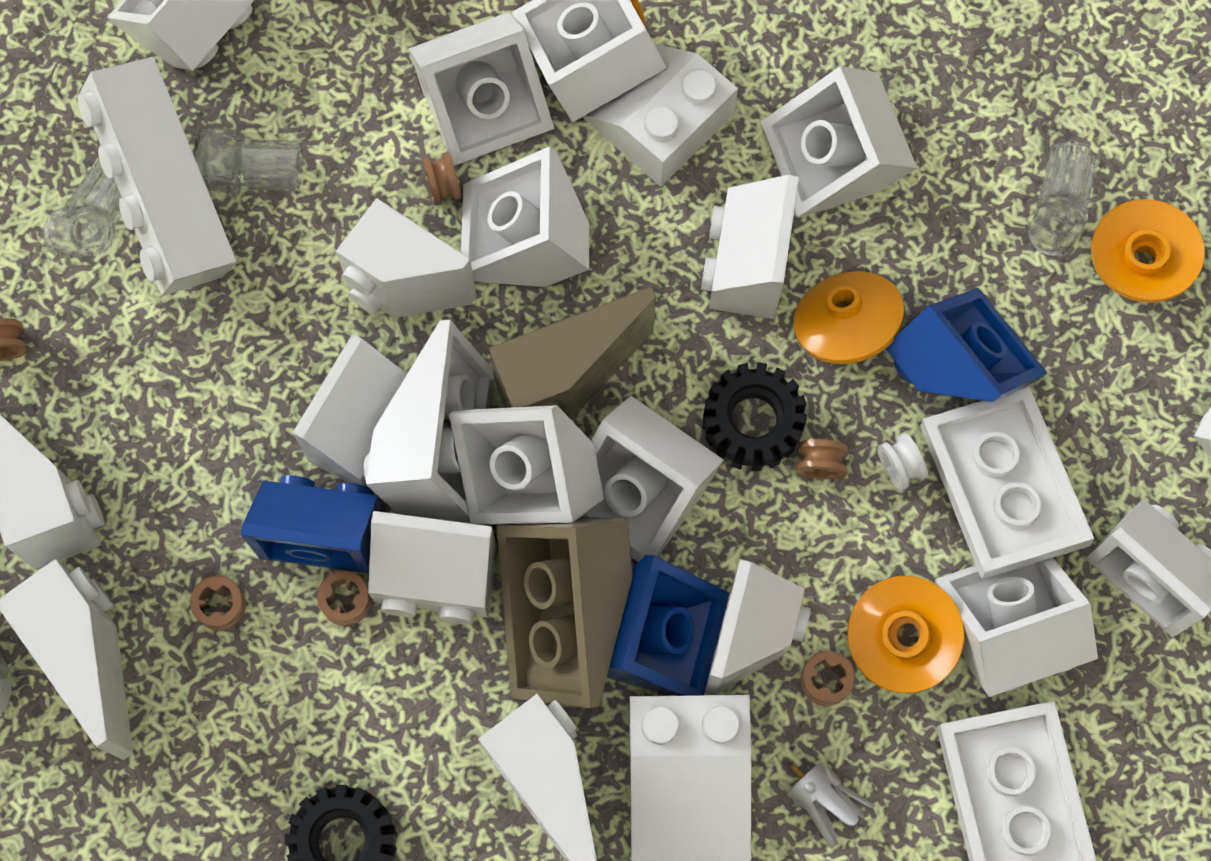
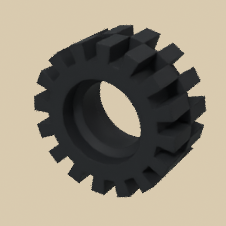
[703,362,807,471]
[285,785,397,861]

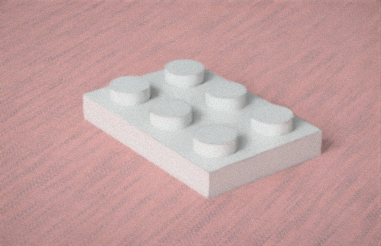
[920,387,1094,580]
[936,700,1097,861]

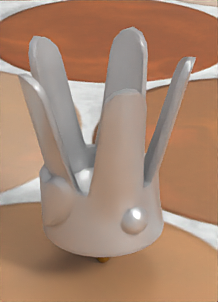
[788,762,876,849]

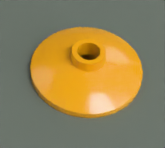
[1091,199,1205,303]
[794,271,905,364]
[847,576,965,693]

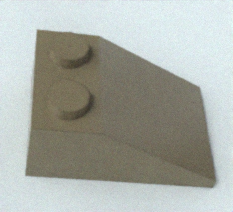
[489,286,656,420]
[496,517,632,708]

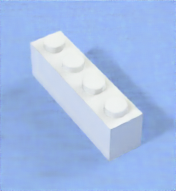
[78,57,236,296]

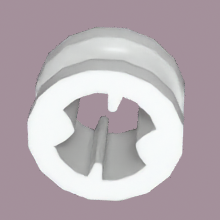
[878,433,928,491]

